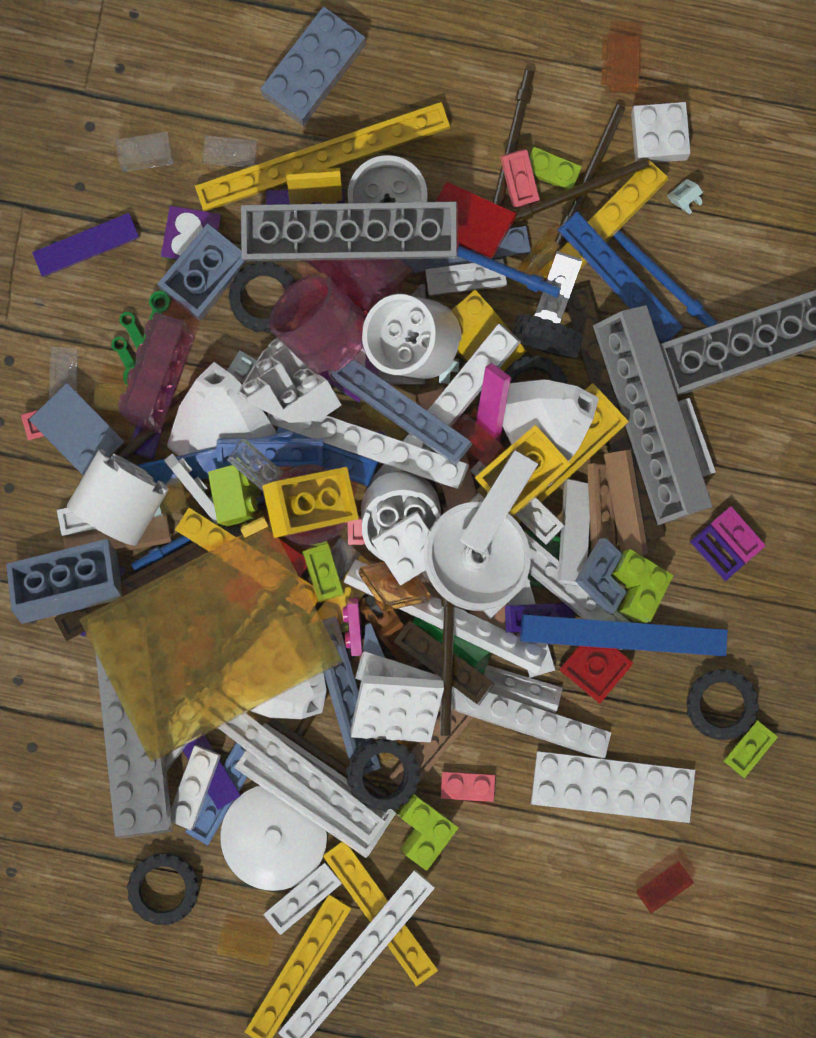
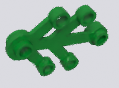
[111,291,186,390]

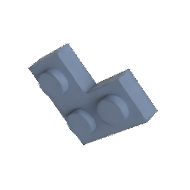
[575,538,626,613]

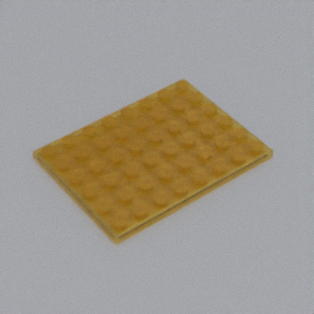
[79,521,343,762]

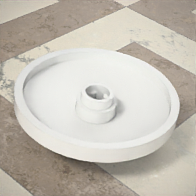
[424,502,531,611]
[221,786,327,890]

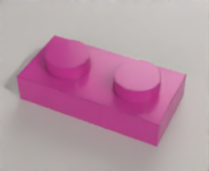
[710,506,766,563]
[343,598,364,656]

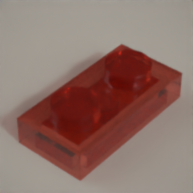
[452,413,506,467]
[635,861,694,914]

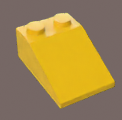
[286,168,342,204]
[451,290,527,372]
[475,424,571,518]
[262,467,359,538]

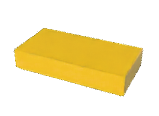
[241,508,270,538]

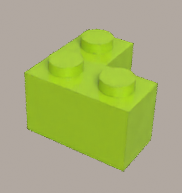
[208,464,263,526]
[611,549,674,624]
[395,794,458,871]

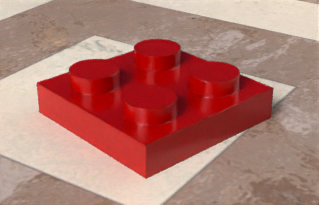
[559,646,634,704]

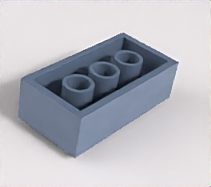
[261,7,366,127]
[6,539,123,624]

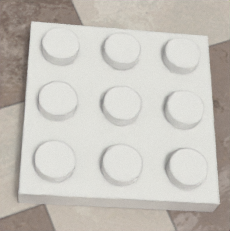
[351,675,444,742]

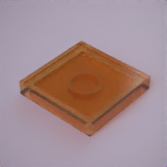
[358,562,431,612]

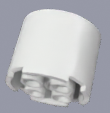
[348,155,427,204]
[362,294,461,379]
[67,449,169,546]
[361,471,441,561]

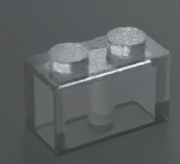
[115,132,174,172]

